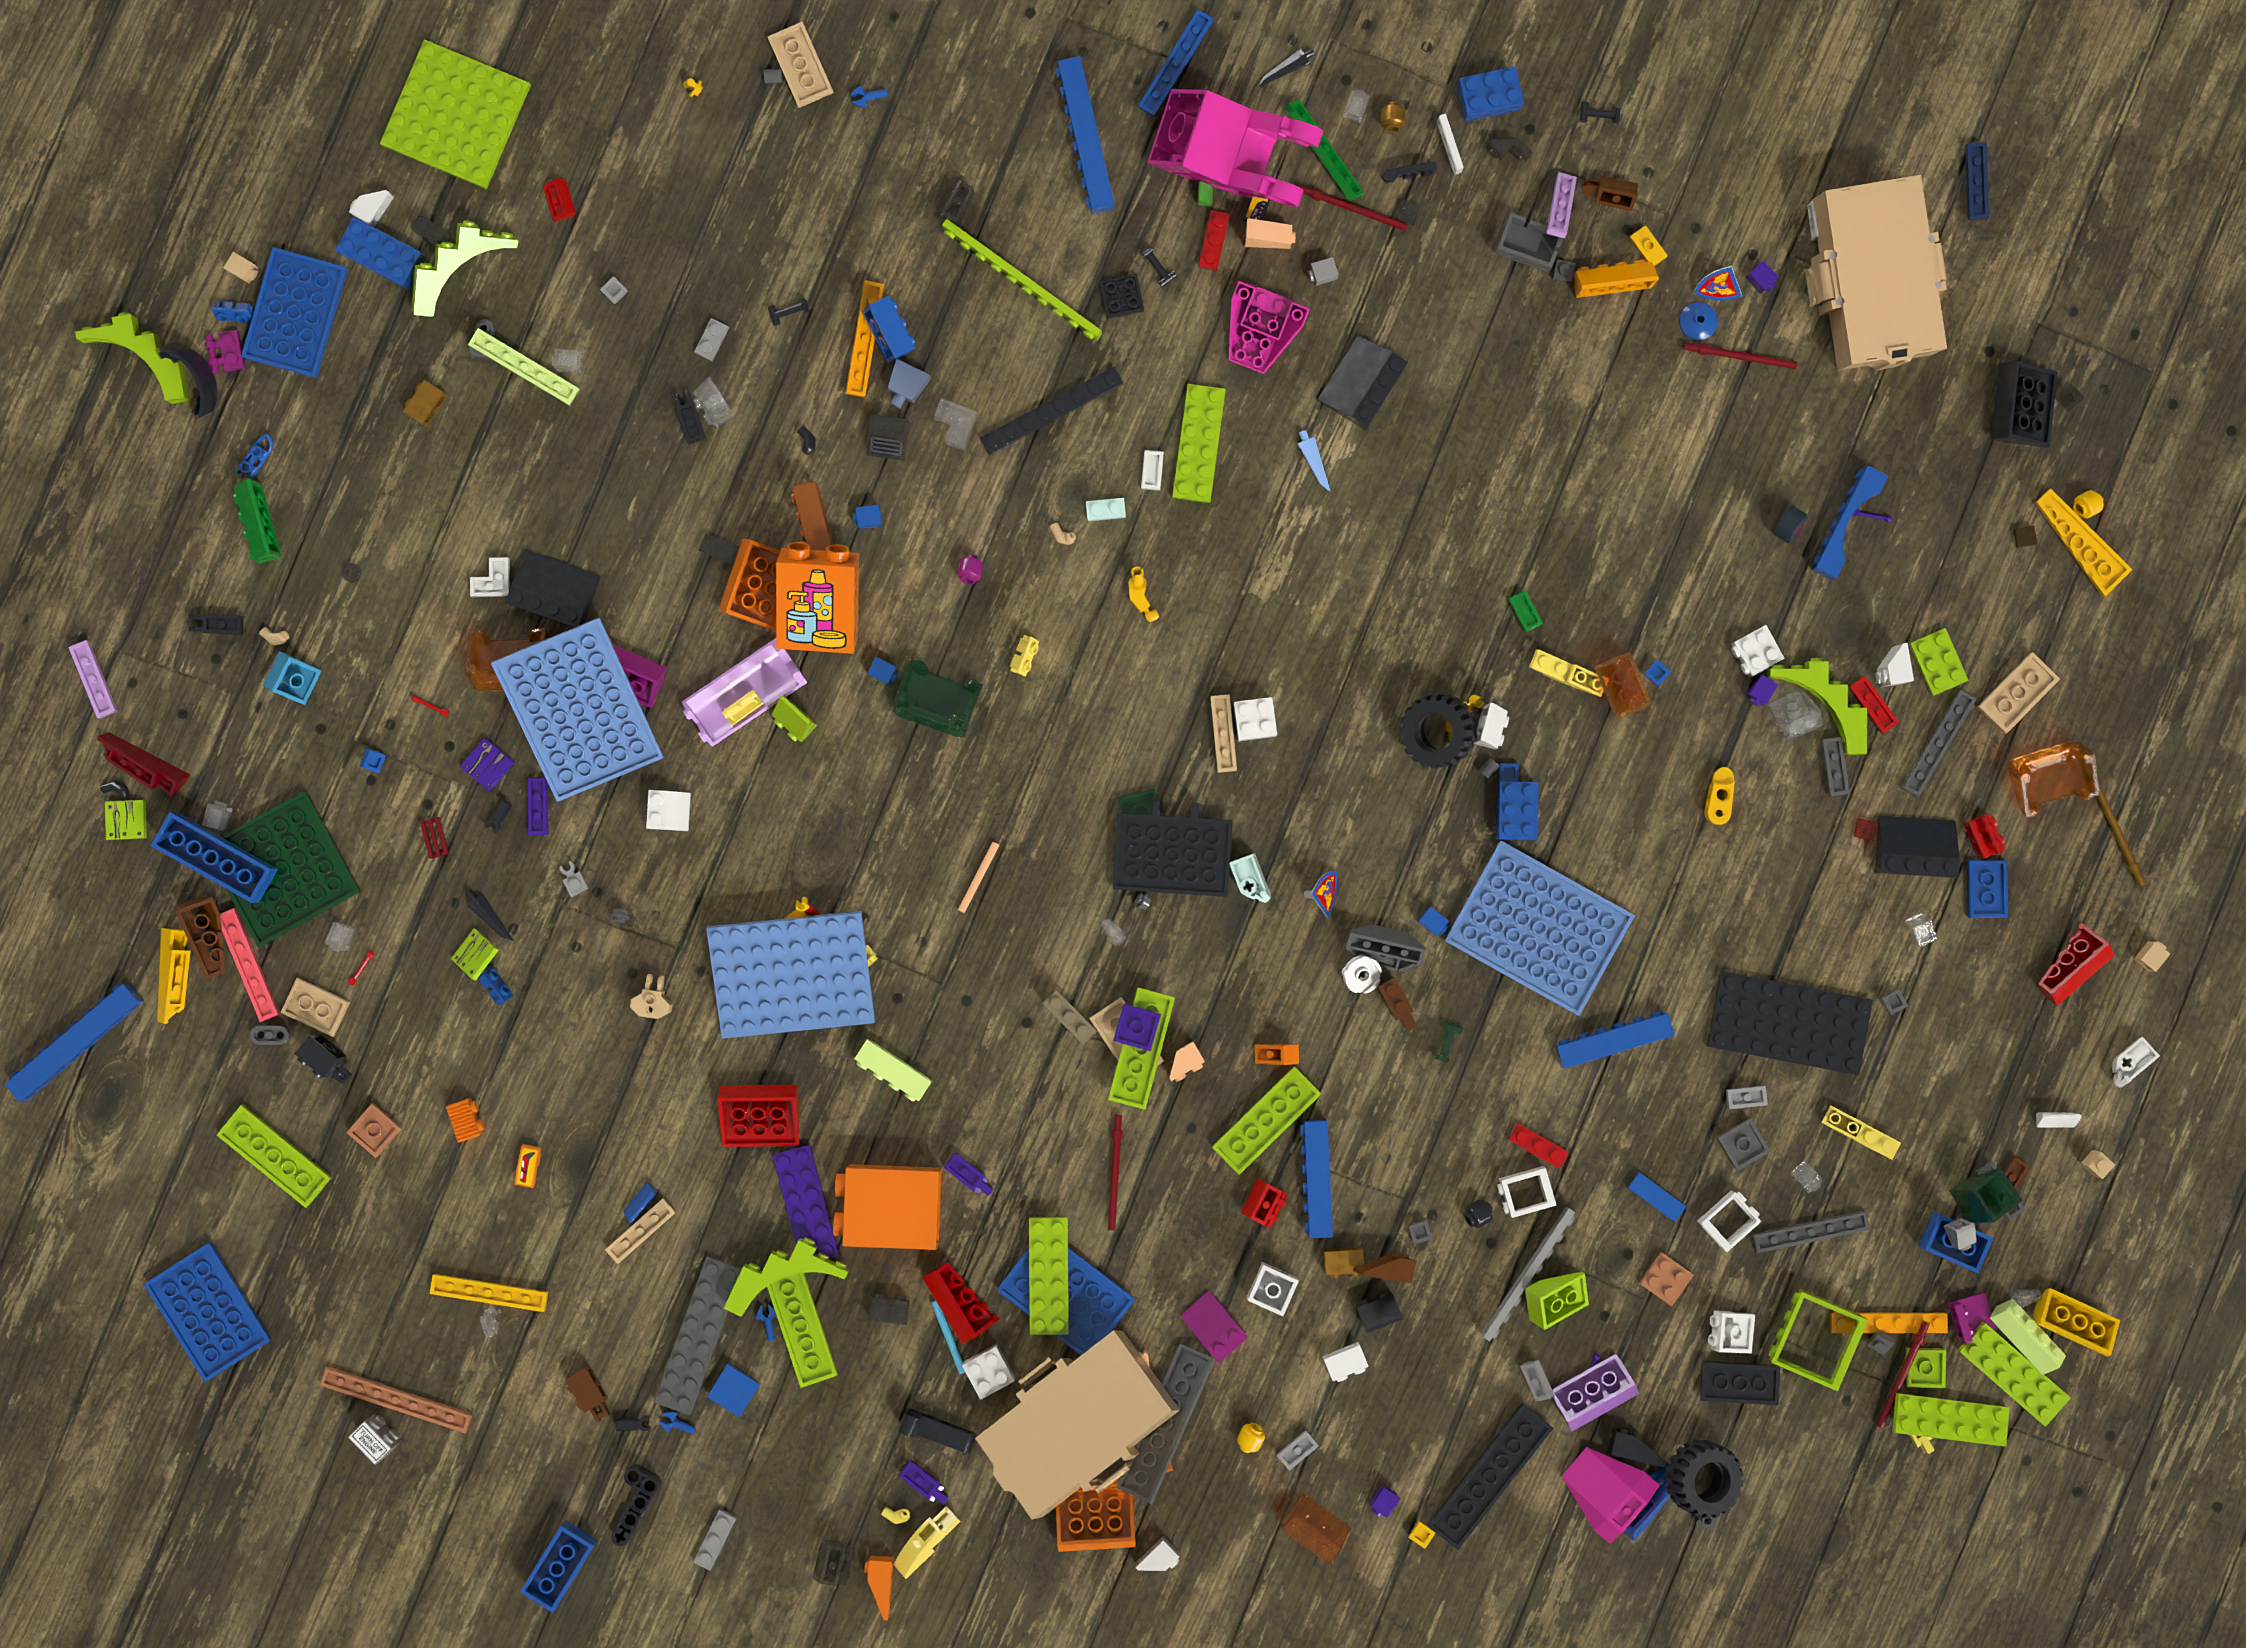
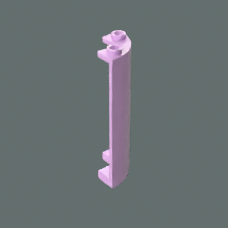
[682,638,807,747]

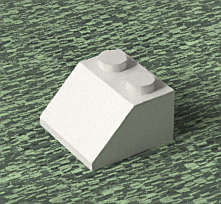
[1876,643,1914,688]
[646,790,691,831]

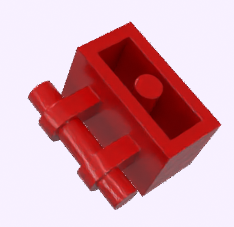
[1963,814,2005,859]
[1240,1179,1288,1228]

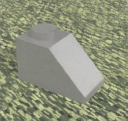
[1944,1218,1977,1251]

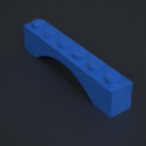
[1812,466,1888,580]

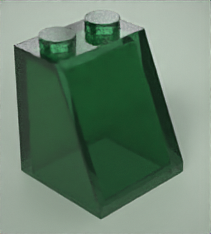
[1949,1168,2022,1223]

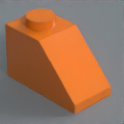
[1255,1044,1299,1065]

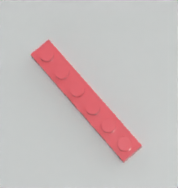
[221,908,280,1022]

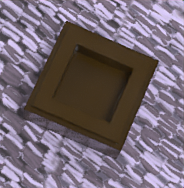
[2013,526,2037,548]

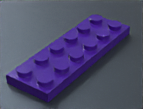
[773,1144,840,1259]

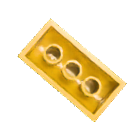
[2033,1288,2120,1356]

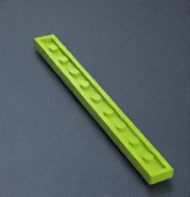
[942,219,1102,340]

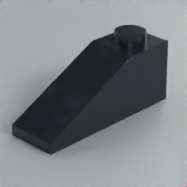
[1608,1427,1669,1468]

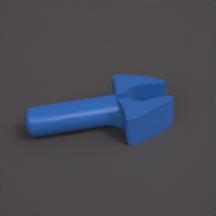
[851,86,888,108]
[756,1303,777,1341]
[659,1411,696,1434]

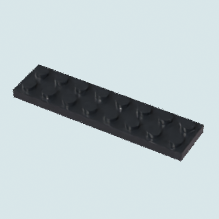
[1427,1403,1553,1550]

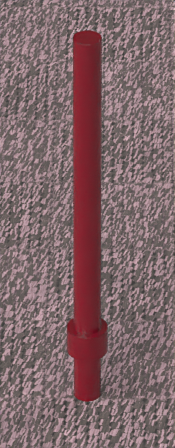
[1300,185,1408,231]
[1683,342,1798,369]
[1108,1114,1123,1230]
[1876,1320,1930,1428]

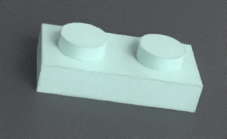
[1086,498,1126,521]

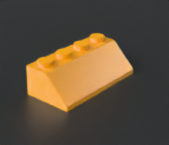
[1573,260,1659,298]

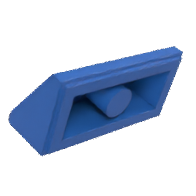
[623,1182,658,1223]

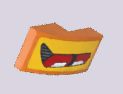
[514,1144,542,1188]

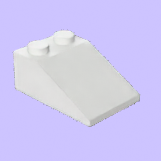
[1473,703,1509,749]

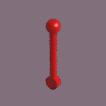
[412,695,449,717]
[348,950,374,985]

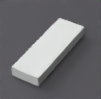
[1437,114,1464,175]

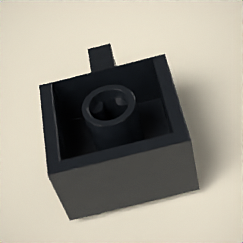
[294,1034,352,1084]

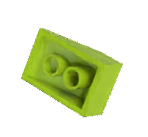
[772,695,817,742]
[1525,1272,1589,1330]

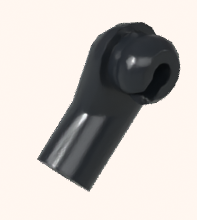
[797,426,816,455]
[100,780,129,798]

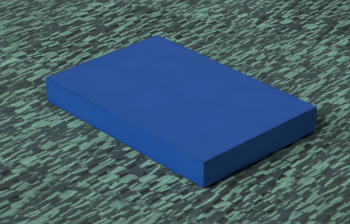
[1967,860,2008,918]

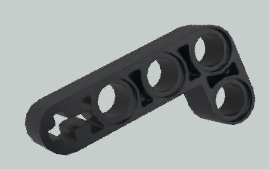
[898,1408,977,1454]
[611,1464,661,1546]

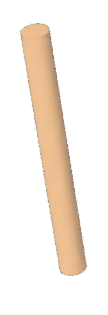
[958,842,999,913]

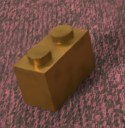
[403,380,448,427]
[1323,1247,1364,1278]

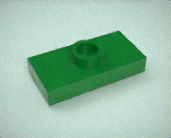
[1508,590,1543,633]

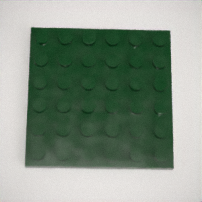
[221,791,361,947]

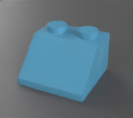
[263,651,321,705]

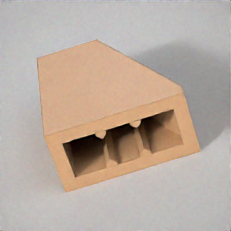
[1245,218,1296,249]

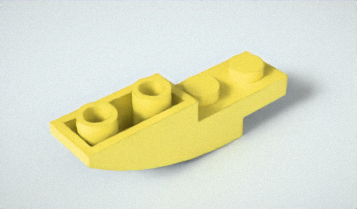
[1529,650,1608,697]
[1821,1106,1901,1160]
[894,1506,960,1579]

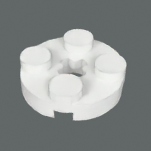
[1342,954,1382,993]

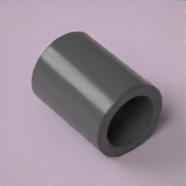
[764,69,783,84]
[1478,758,1500,779]

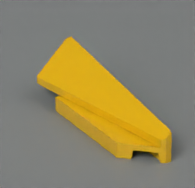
[157,928,191,1024]

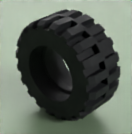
[1399,694,1477,769]
[1665,1439,1743,1519]

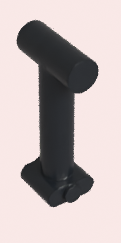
[1579,102,1621,123]
[1141,246,1177,288]
[768,298,810,326]

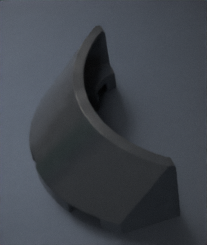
[155,342,218,420]

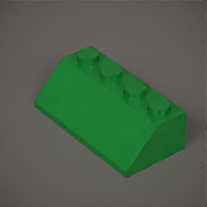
[233,478,282,563]

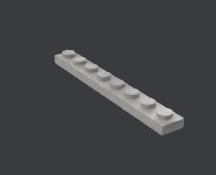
[1481,1207,1575,1341]

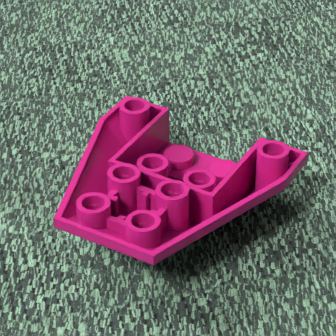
[1229,281,1310,374]
[1562,1447,1660,1544]

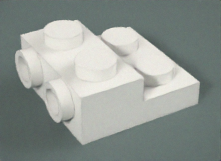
[1731,625,1785,677]
[1708,1311,1755,1353]

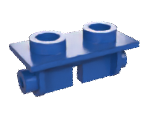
[211,301,255,323]
[478,965,514,1006]

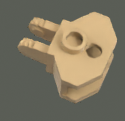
[630,974,673,1019]

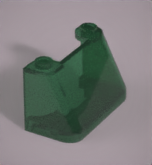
[893,659,983,738]

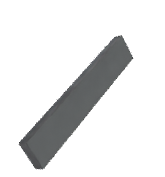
[1900,689,1977,797]
[1752,1210,1870,1253]

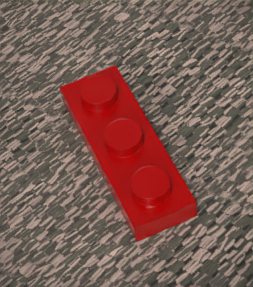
[1199,210,1230,271]
[1848,676,1899,734]
[1508,1123,1569,1169]

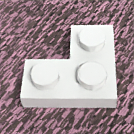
[470,557,510,597]

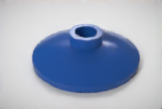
[1679,302,1718,340]

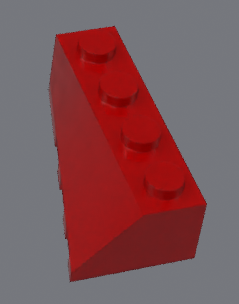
[2038,923,2114,1006]
[922,1262,1000,1343]

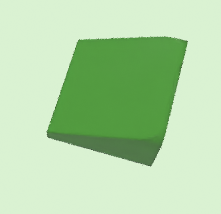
[1198,181,1213,206]

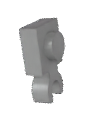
[560,861,590,897]

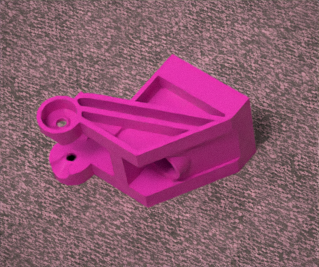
[1148,89,1323,207]

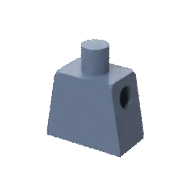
[888,359,931,409]

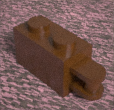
[1582,175,1638,211]
[1377,977,1415,1030]
[565,1365,610,1422]

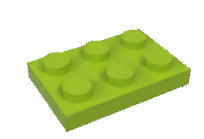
[1909,628,1969,696]

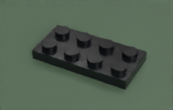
[1700,1361,1780,1405]

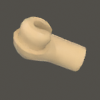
[1049,522,1076,545]

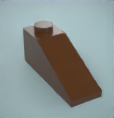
[1353,1252,1416,1283]

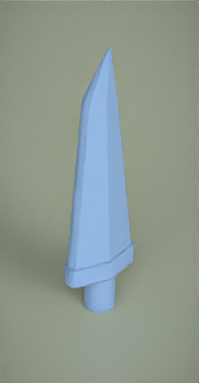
[1298,430,1330,491]

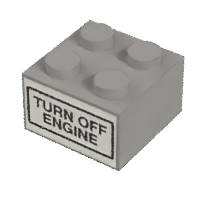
[348,1414,402,1465]

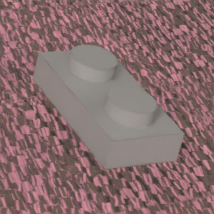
[694,318,729,362]
[1726,1086,1768,1109]
[1520,1360,1554,1401]
[1276,1430,1319,1471]

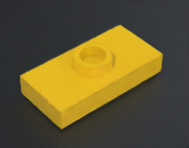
[1629,225,1668,266]

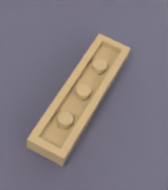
[1210,694,1237,773]
[605,1198,676,1264]

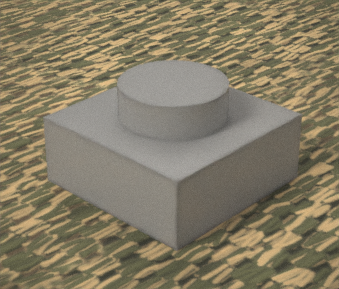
[600,276,628,304]

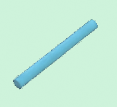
[931,1300,965,1374]

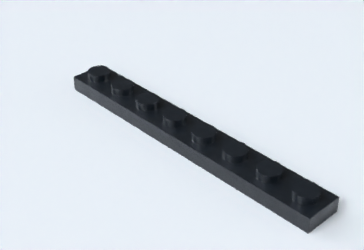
[980,366,1124,455]

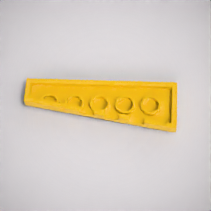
[2035,489,2132,597]

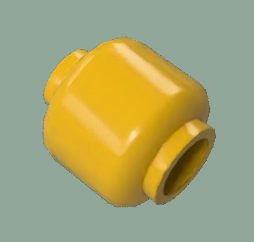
[2073,490,2103,519]
[1237,1423,1265,1453]

